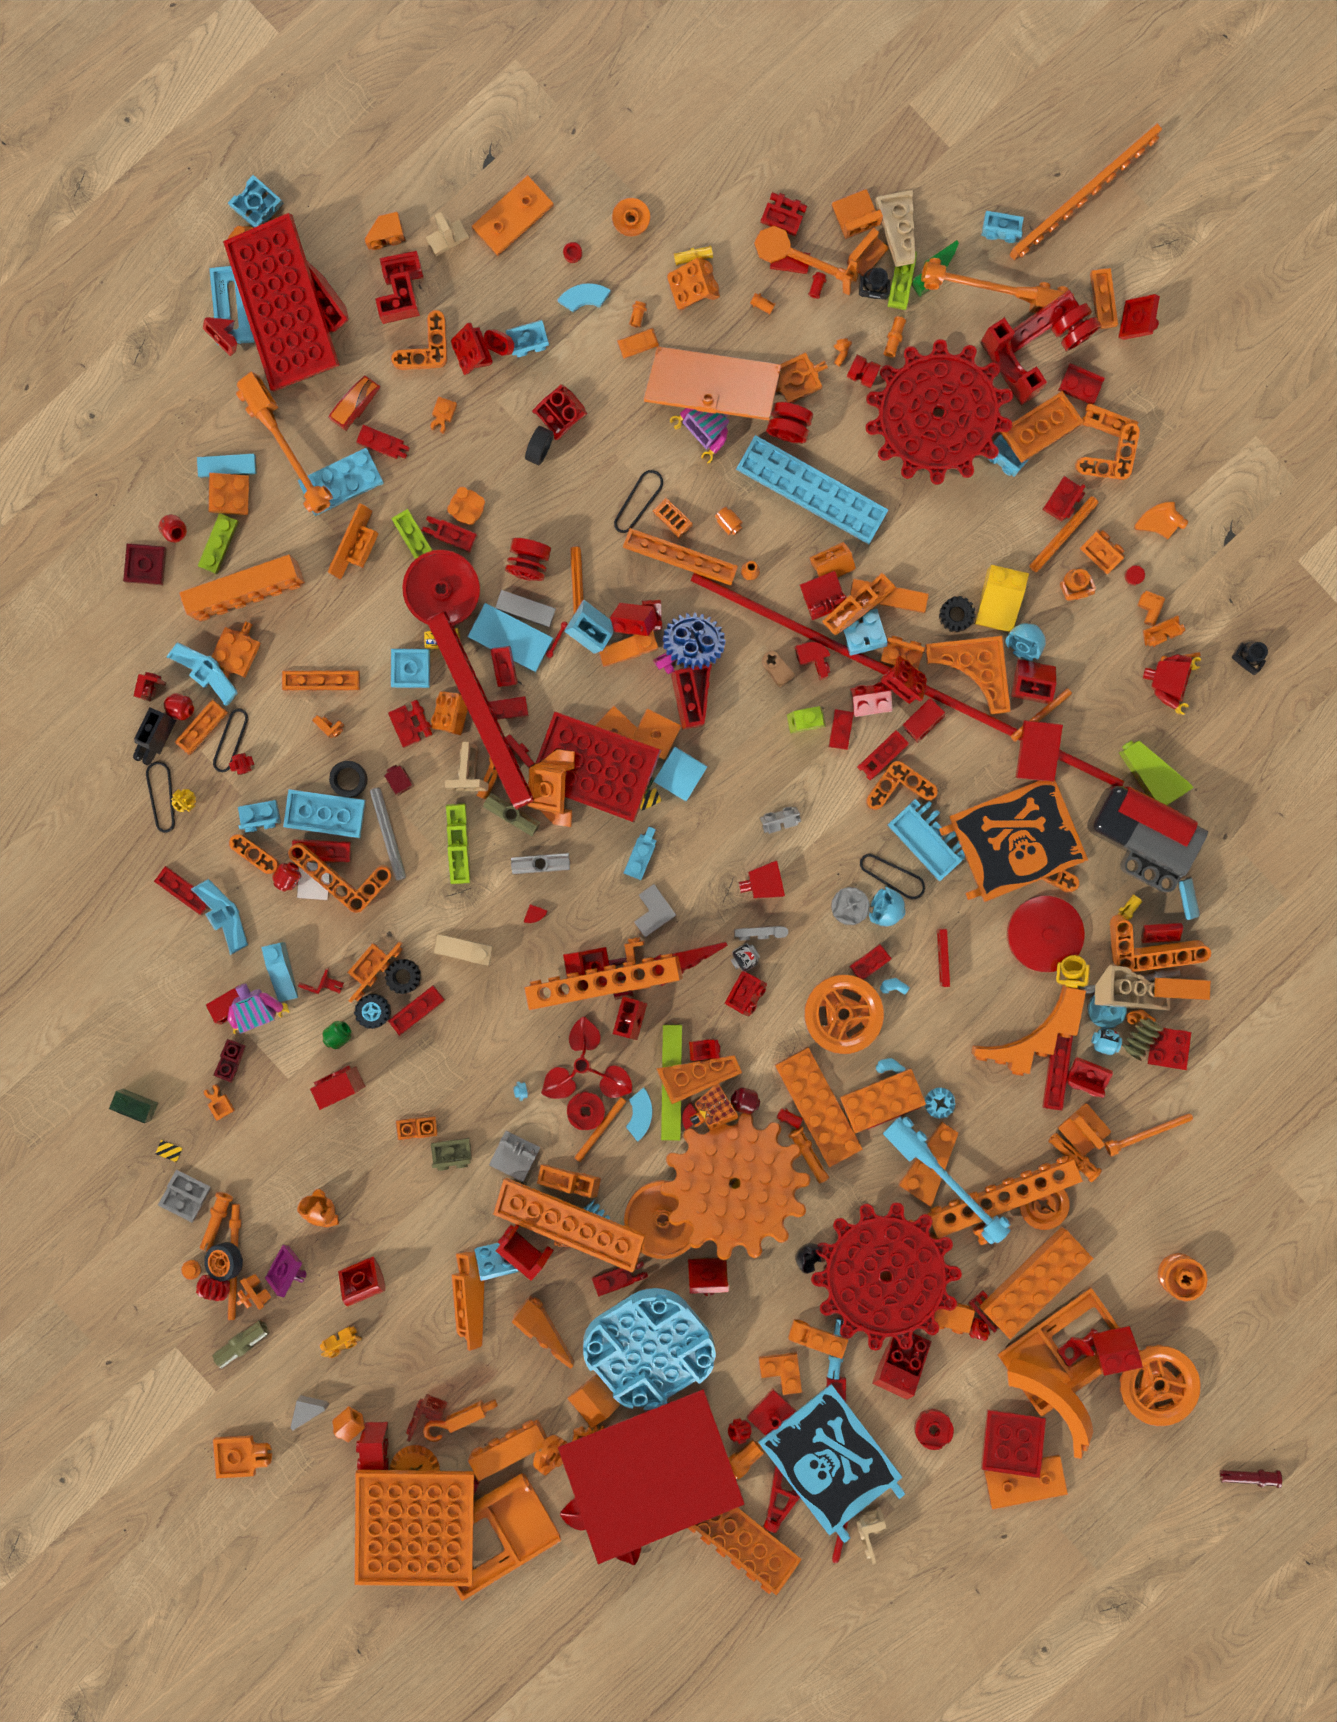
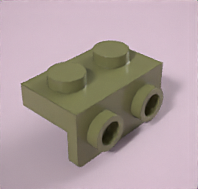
[431,1138,473,1171]

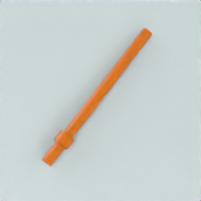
[228,1204,241,1320]

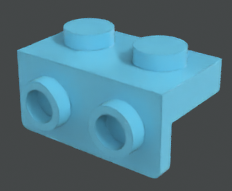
[981,211,1024,243]
[505,320,549,357]
[987,434,1029,477]

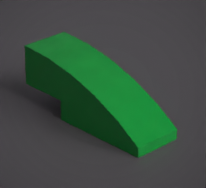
[911,240,959,297]

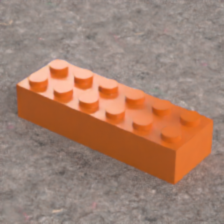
[179,554,305,621]
[979,1227,1094,1339]

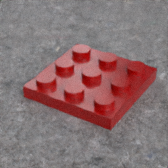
[981,1409,1046,1478]

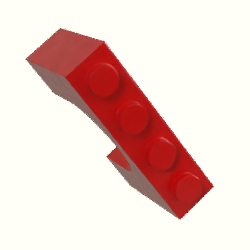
[980,317,1047,406]

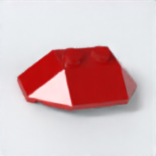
[307,261,349,332]

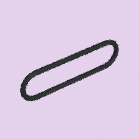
[213,709,248,773]

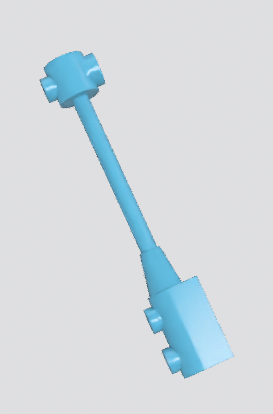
[883,1116,1011,1244]

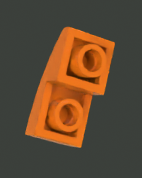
[396,1116,437,1140]

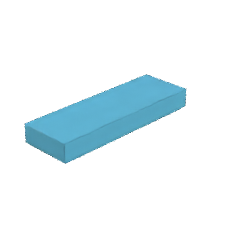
[197,454,257,478]

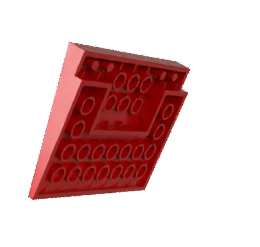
[558,1389,745,1565]

